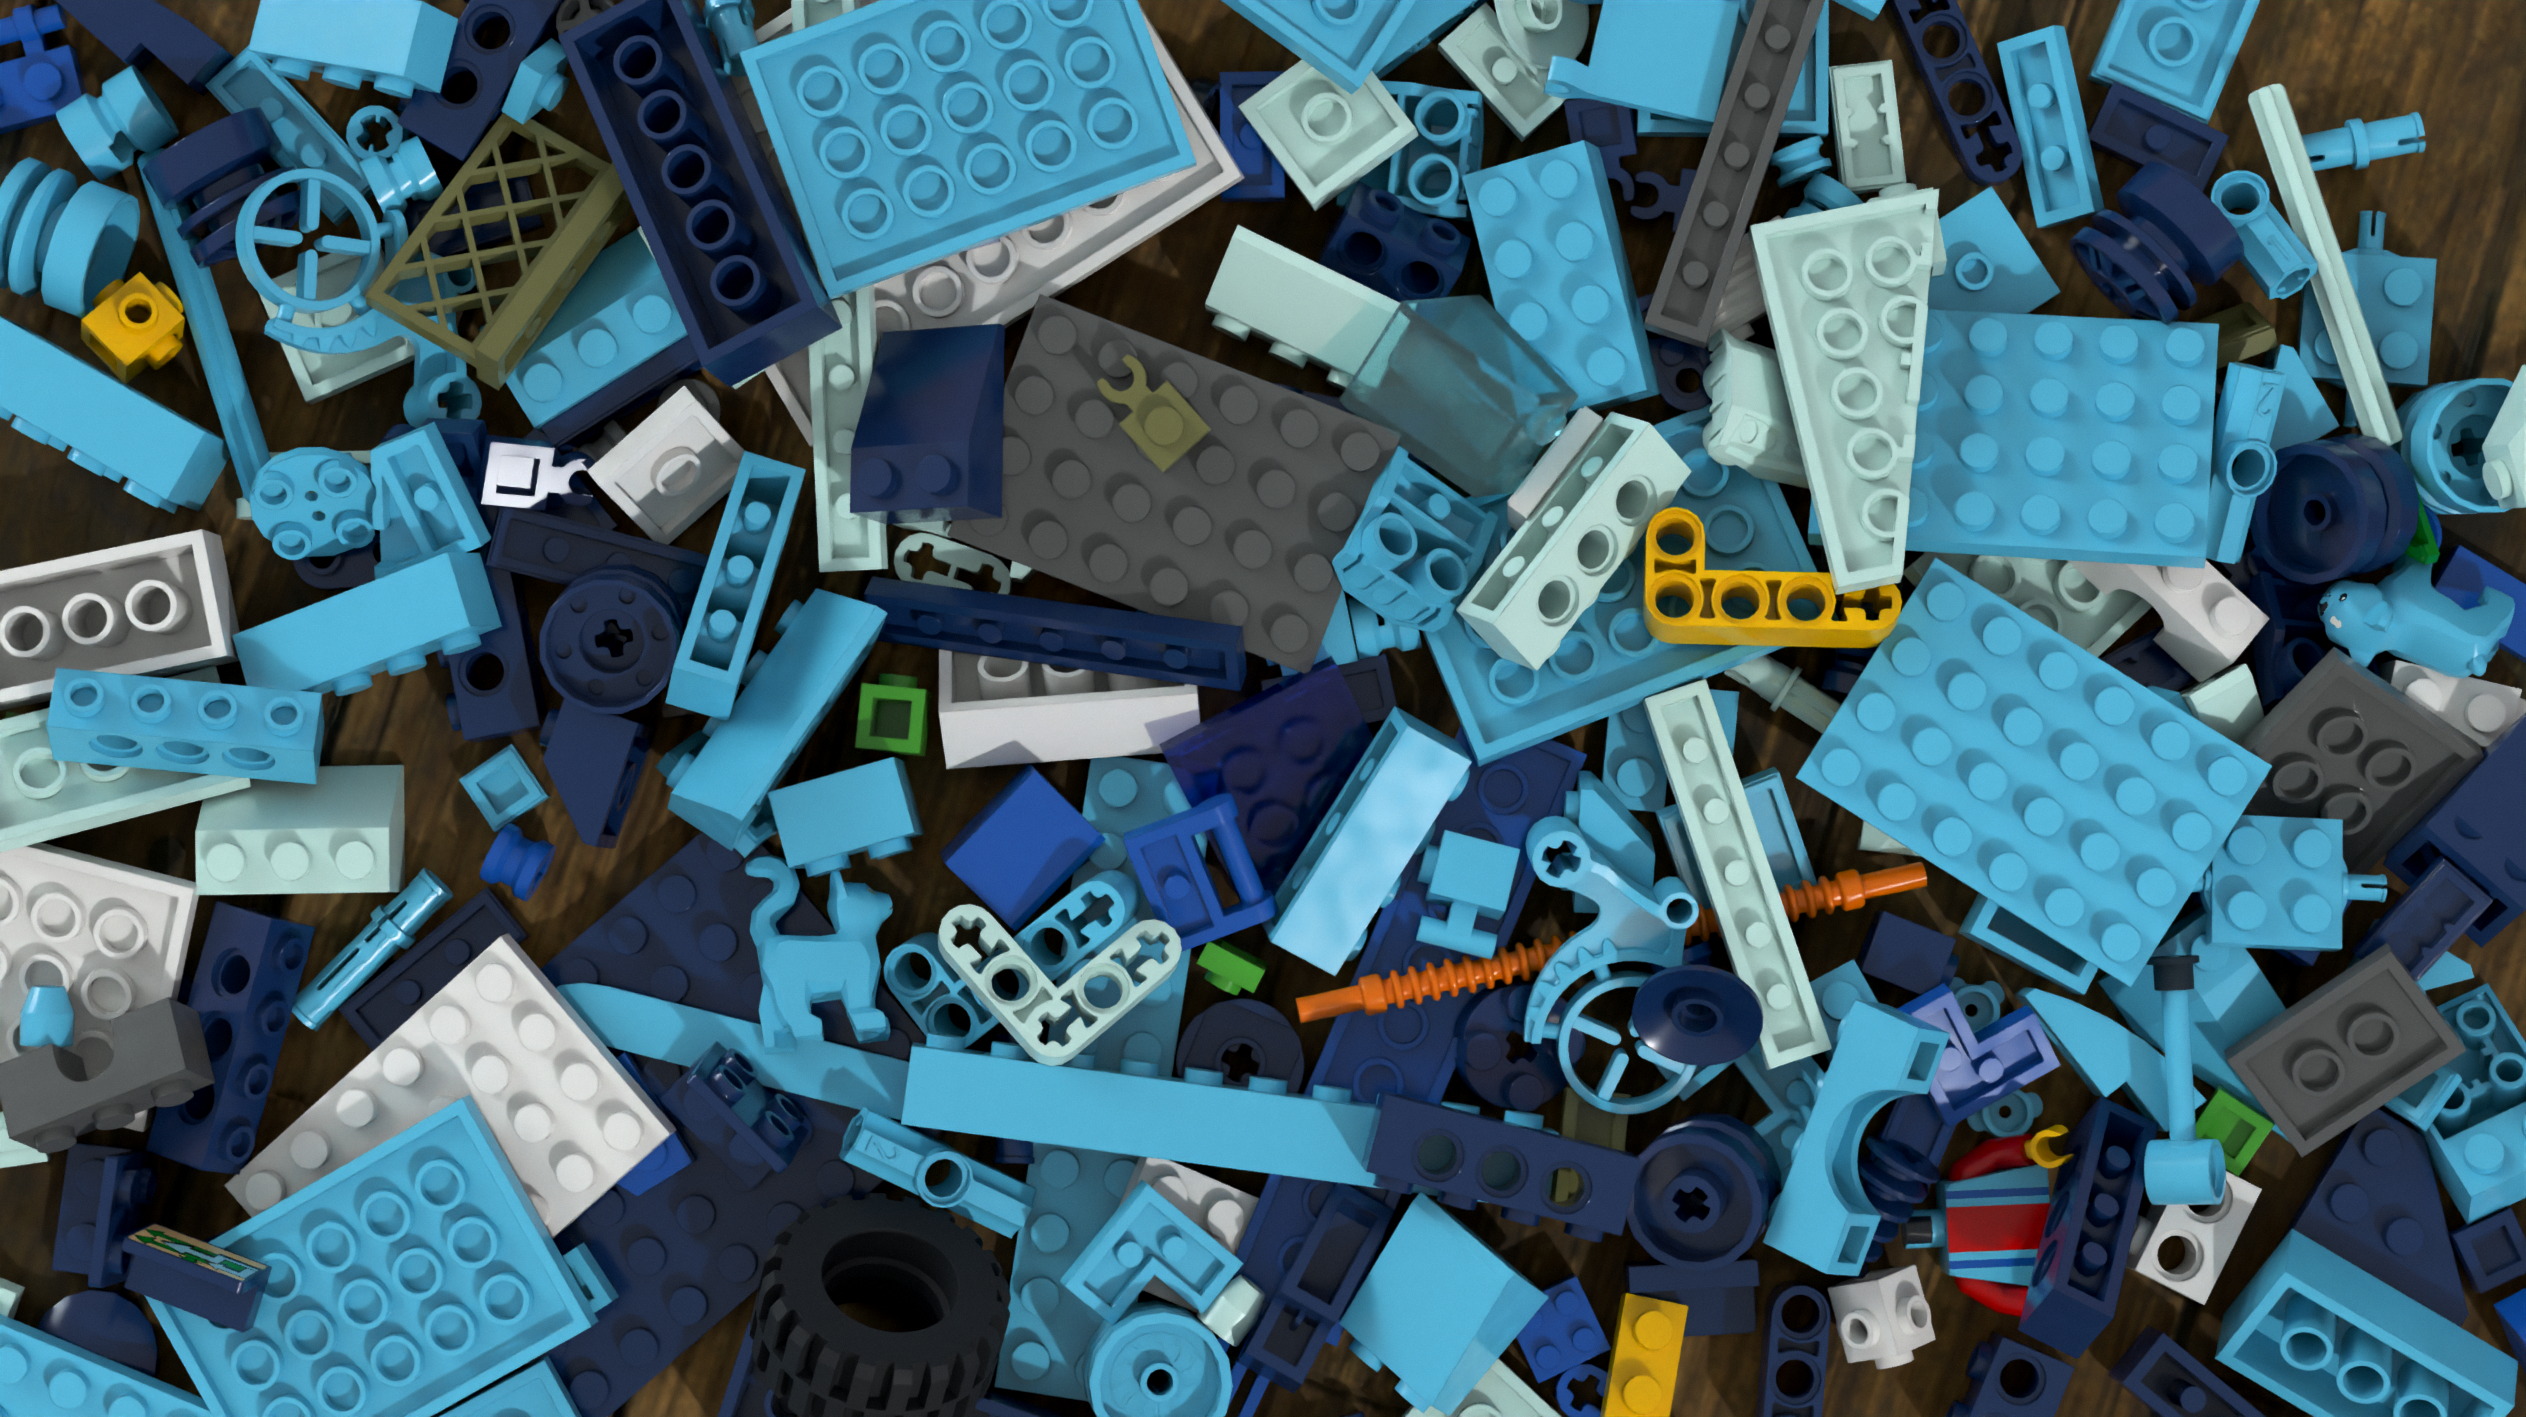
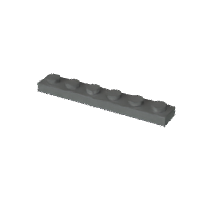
[1644,0,1825,349]

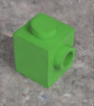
[855,674,932,756]

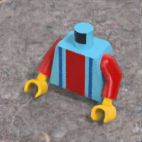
[1901,1125,2074,1317]

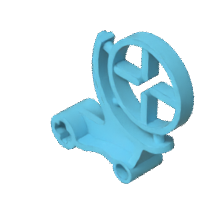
[235,168,482,429]
[1523,816,1699,1114]

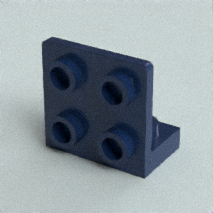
[659,1041,809,1190]
[52,1141,158,1288]

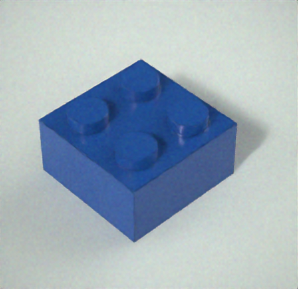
[1516,1272,1611,1384]

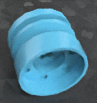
[0,157,140,319]
[2389,378,2514,514]

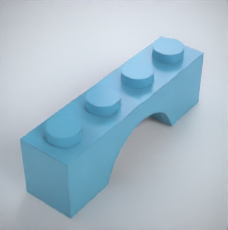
[1763,999,1951,1276]

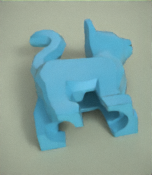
[744,854,893,1055]

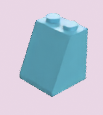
[1339,1192,1549,1416]

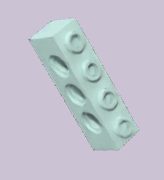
[1456,412,1692,671]

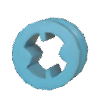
[346,105,409,162]
[1769,136,1833,188]

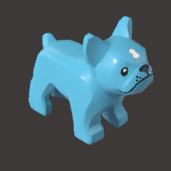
[2317,554,2515,679]

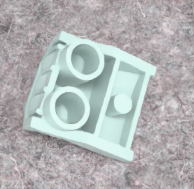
[1702,328,1810,489]

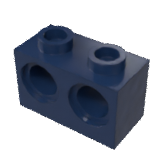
[1317,181,1471,328]
[1945,1330,2075,1417]

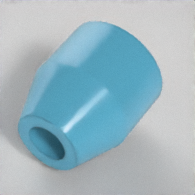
[20,985,74,1047]

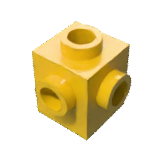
[81,272,185,384]

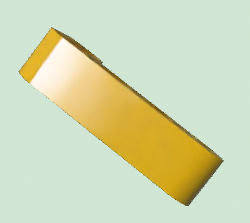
[1643,507,1902,648]

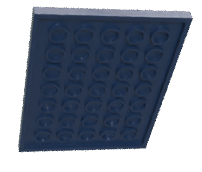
[527,832,942,1417]

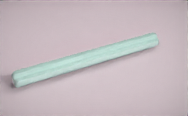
[2248,84,2404,446]

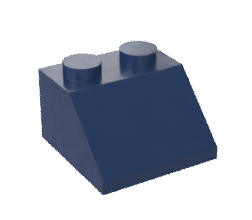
[539,698,656,849]

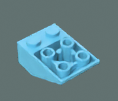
[2413,983,2526,1225]

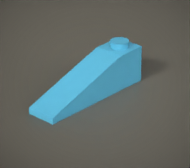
[2096,907,2290,1143]

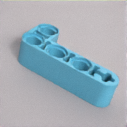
[884,870,1141,1048]

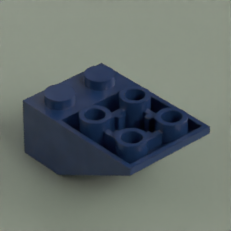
[2383,713,2526,948]

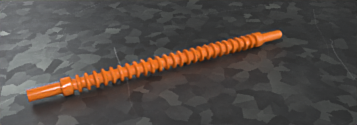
[1295,862,1927,1023]

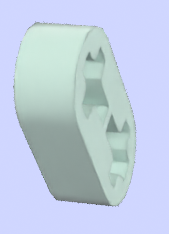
[894,533,1013,595]

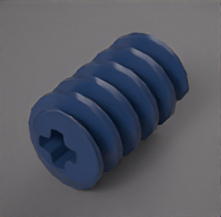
[1847,1135,1941,1279]

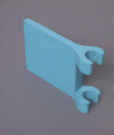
[1543,0,1740,126]

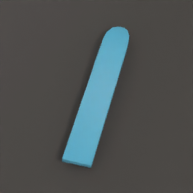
[556,983,909,1120]

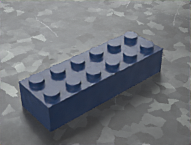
[558,0,843,387]

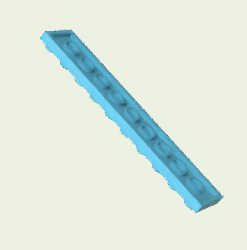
[994,756,1218,1401]

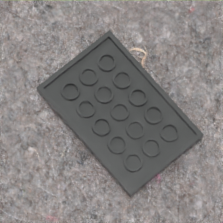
[947,294,1402,675]

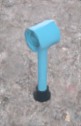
[2144,955,2226,1205]

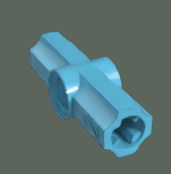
[2206,362,2288,564]
[838,1106,1036,1238]

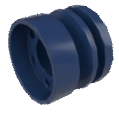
[142,107,301,269]
[2069,161,2244,326]
[539,564,686,714]

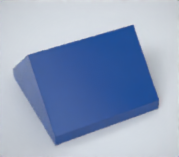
[939,763,1106,932]

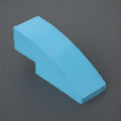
[2014,987,2207,1132]

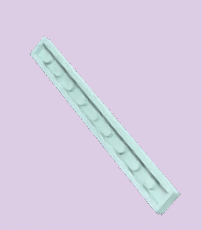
[791,0,888,572]

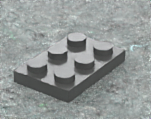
[2224,943,2467,1157]

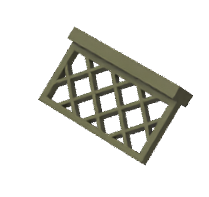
[365,113,633,391]

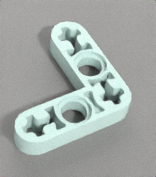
[937,904,1182,1066]

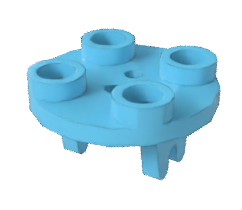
[249,447,376,560]

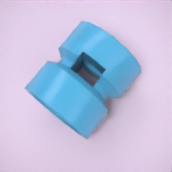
[56,64,179,182]

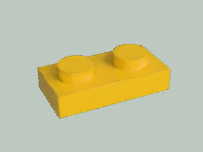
[1600,1293,1688,1417]

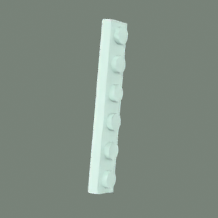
[1643,679,1832,1070]

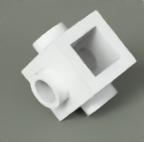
[1828,1264,1936,1369]

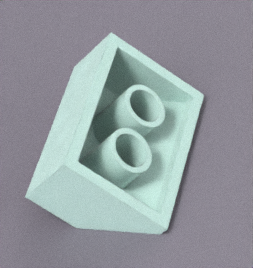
[1205,225,1413,397]
[195,765,405,895]

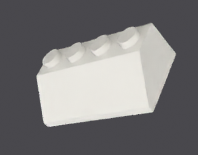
[939,649,1202,769]

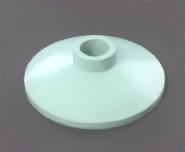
[1494,0,1589,70]

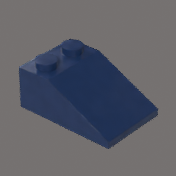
[850,324,1005,524]

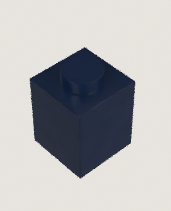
[1856,911,1959,996]

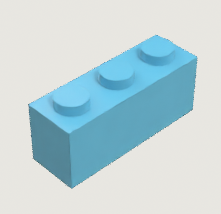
[248,0,458,98]

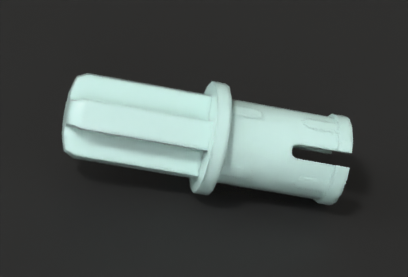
[1724,654,1842,734]

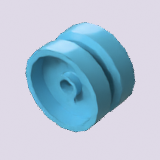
[1082,1300,1233,1417]

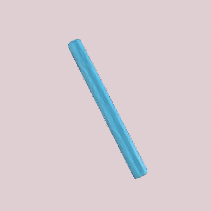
[137,148,271,503]

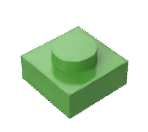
[1196,938,1269,995]
[2195,1085,2275,1177]

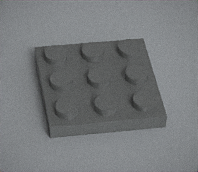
[2238,647,2484,875]

